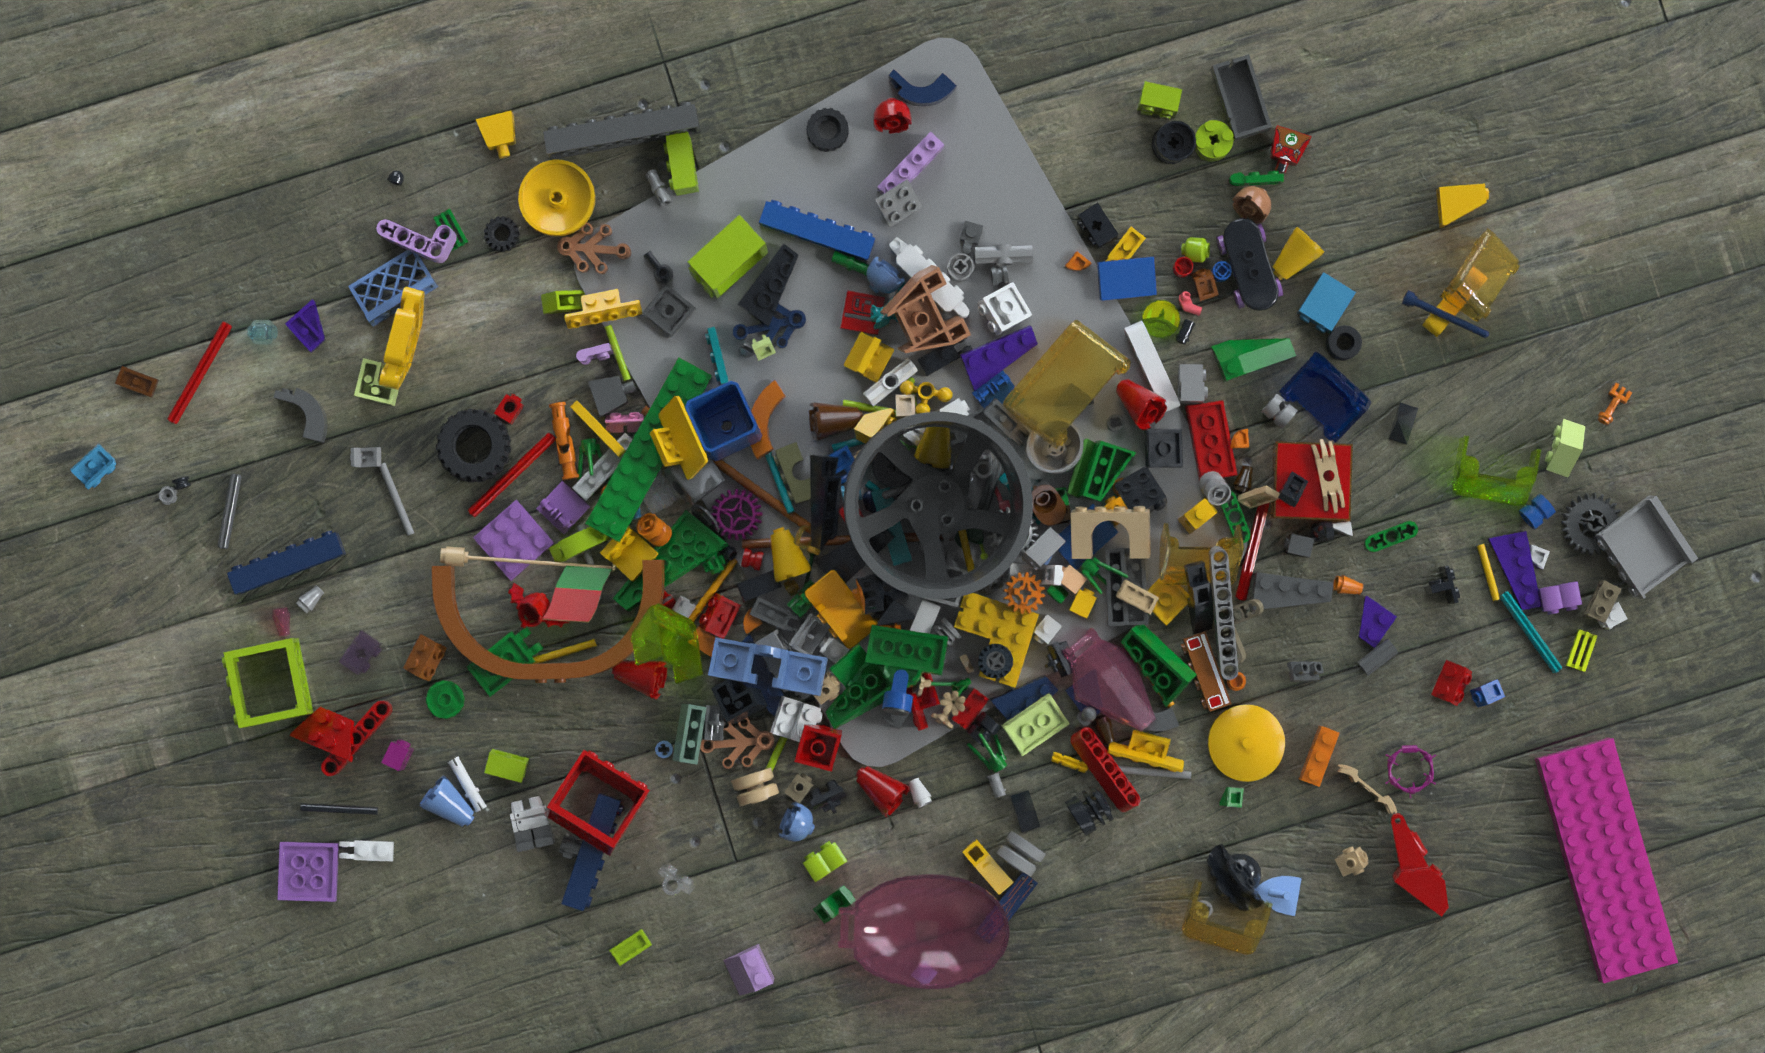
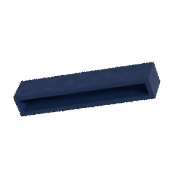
[227,530,346,595]
[561,793,624,911]

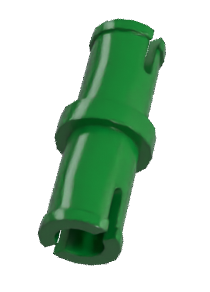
[831,251,870,276]

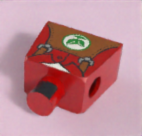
[1270,125,1312,174]

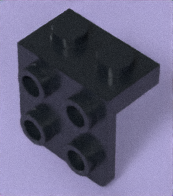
[1115,466,1167,513]

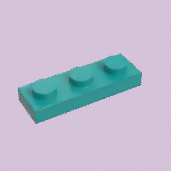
[705,326,729,385]

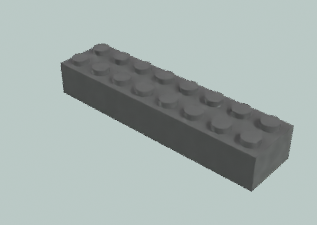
[543,102,701,160]

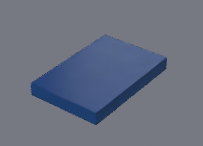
[1097,256,1157,301]
[1058,504,1119,570]

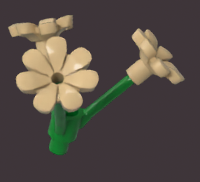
[912,676,971,729]

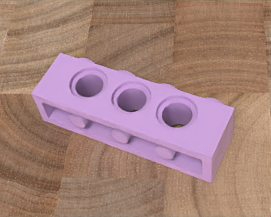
[877,131,944,195]

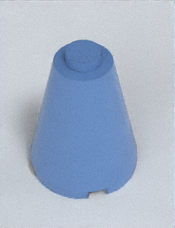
[420,775,474,827]

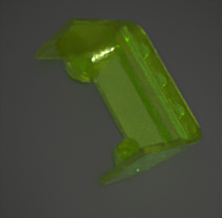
[1452,436,1541,506]
[631,603,703,684]

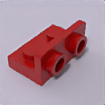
[699,593,741,639]

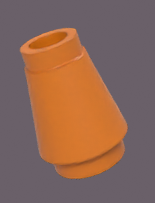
[1333,575,1363,595]

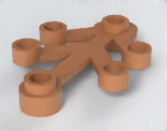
[557,223,632,274]
[700,718,775,769]

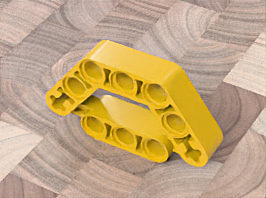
[379,286,425,390]

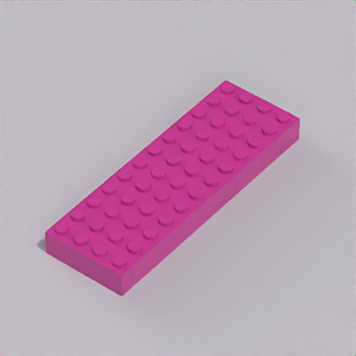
[1534,738,1678,983]

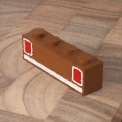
[1180,631,1231,712]

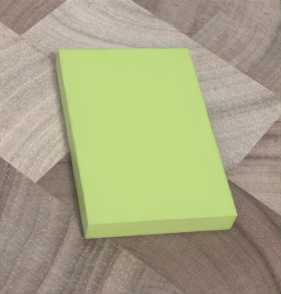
[1001,693,1069,756]

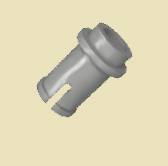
[987,773,1006,798]

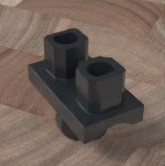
[1044,641,1078,678]
[809,780,846,814]

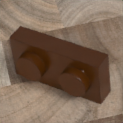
[115,366,159,397]

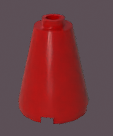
[1116,379,1167,430]
[612,660,667,699]
[856,766,910,817]

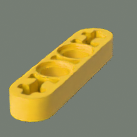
[570,400,626,458]

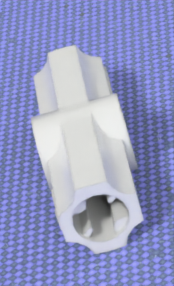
[863,358,918,406]

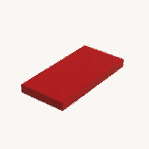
[1185,400,1238,481]

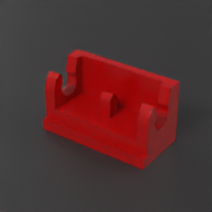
[951,688,989,730]

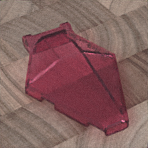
[1062,628,1156,732]

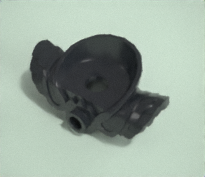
[1207,843,1264,911]

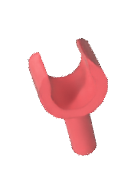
[995,486,1010,512]

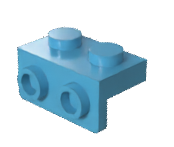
[70,444,116,490]

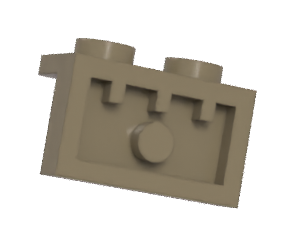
[1583,580,1621,623]

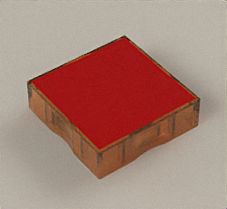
[1271,441,1353,522]

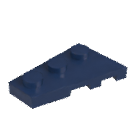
[990,675,1058,720]

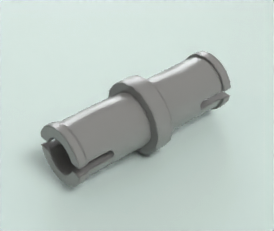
[645,170,672,207]

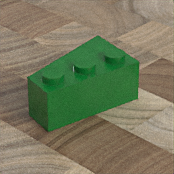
[1078,440,1136,501]

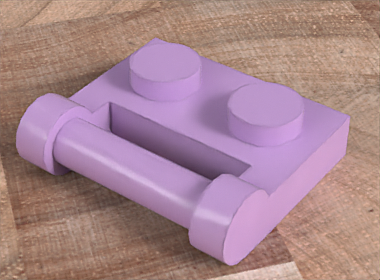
[576,343,614,365]

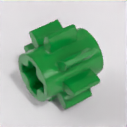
[702,553,726,575]

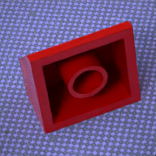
[794,724,842,772]

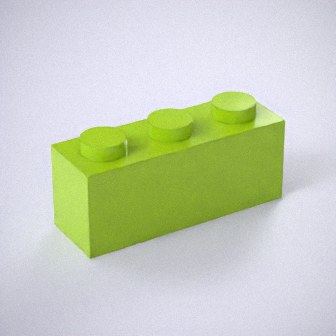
[663,132,699,196]

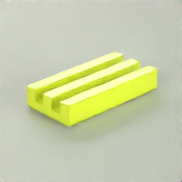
[1566,629,1597,672]

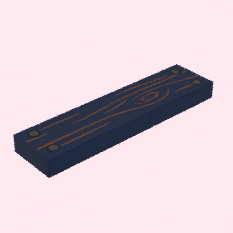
[975,871,1038,944]

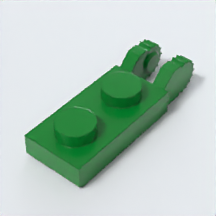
[1229,171,1284,186]

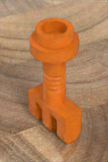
[1598,382,1632,425]

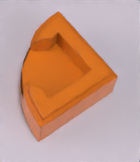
[1065,251,1092,271]
[1231,429,1249,448]
[743,608,763,634]

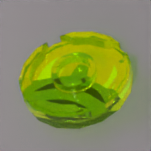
[1142,300,1180,338]

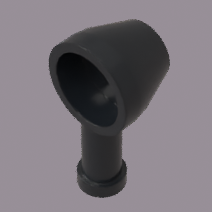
[643,250,673,284]

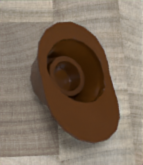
[1032,484,1066,525]

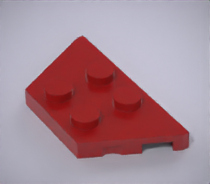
[290,707,354,762]

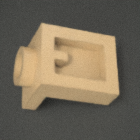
[895,394,915,421]

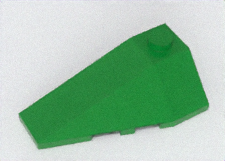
[1211,338,1296,383]
[825,663,892,729]

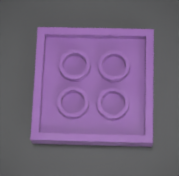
[473,500,554,581]
[278,842,339,902]

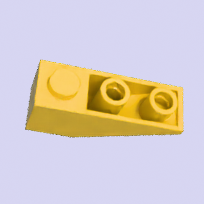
[962,839,1014,895]

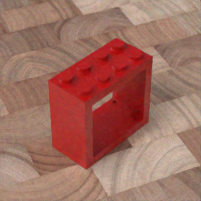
[544,750,650,856]

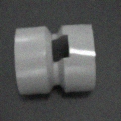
[1261,394,1297,429]
[1199,471,1231,506]

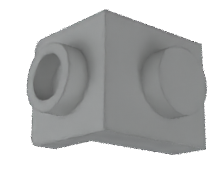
[350,447,381,468]

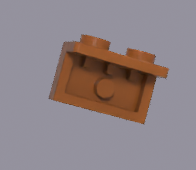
[403,634,447,681]

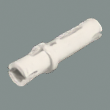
[448,756,487,813]

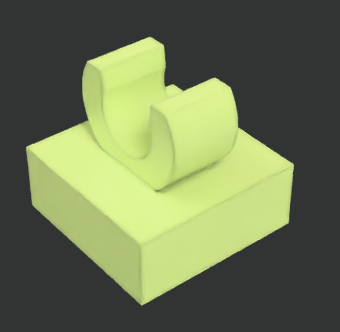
[752,334,776,361]

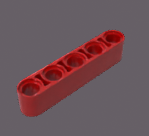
[321,700,393,776]
[1070,727,1140,812]

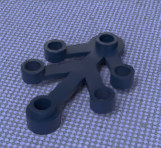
[733,303,806,348]

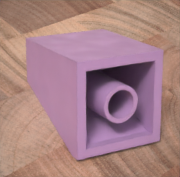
[723,944,775,995]

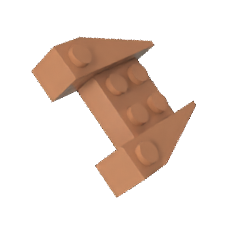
[880,265,971,353]

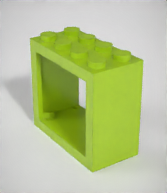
[687,214,768,299]
[222,638,314,728]

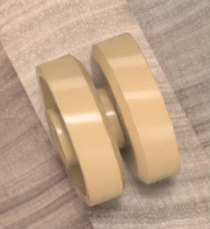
[731,767,779,806]

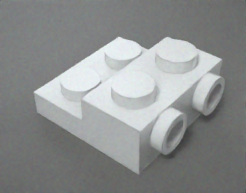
[978,282,1032,335]
[770,696,822,742]

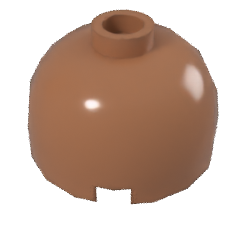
[1232,186,1271,224]

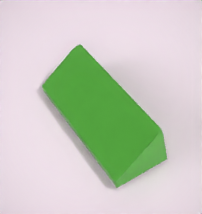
[1067,438,1095,498]

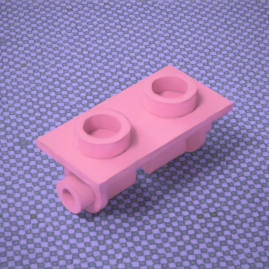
[605,412,645,433]

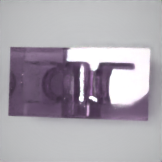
[339,630,383,675]

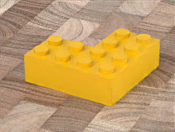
[953,593,1039,688]

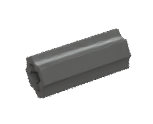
[1357,639,1398,676]

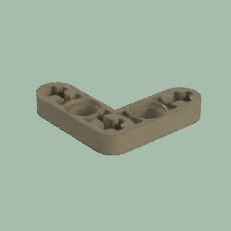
[1213,599,1264,665]

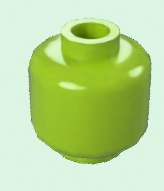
[1181,237,1210,263]

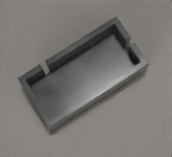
[1210,54,1272,142]

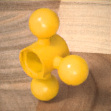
[899,380,953,414]

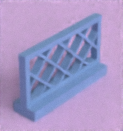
[348,250,438,327]

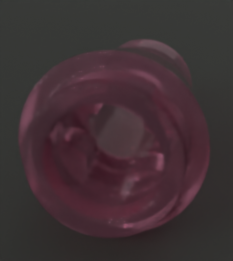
[271,607,290,636]

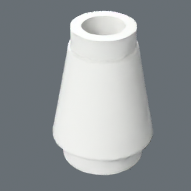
[908,778,932,808]

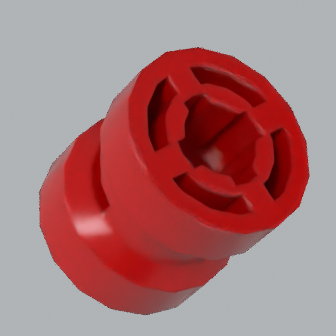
[1173,257,1193,278]
[741,548,764,571]

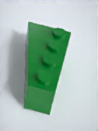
[1121,625,1197,707]

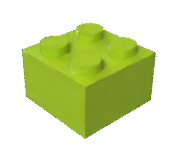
[1137,81,1182,120]

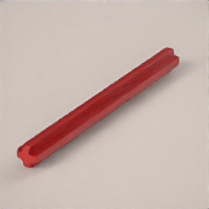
[167,322,232,424]
[468,432,556,517]
[1235,502,1270,601]

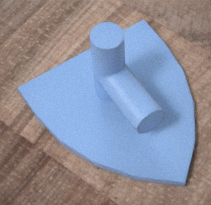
[1255,876,1301,916]

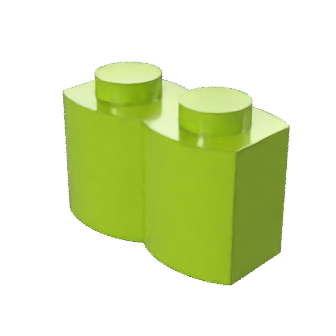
[803,840,847,882]

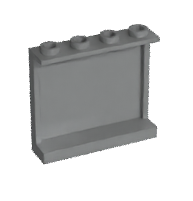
[1595,495,1698,599]

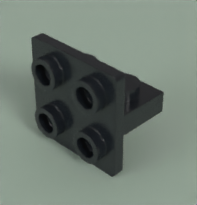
[1424,565,1460,604]

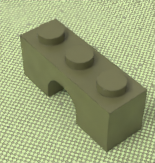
[773,442,811,505]

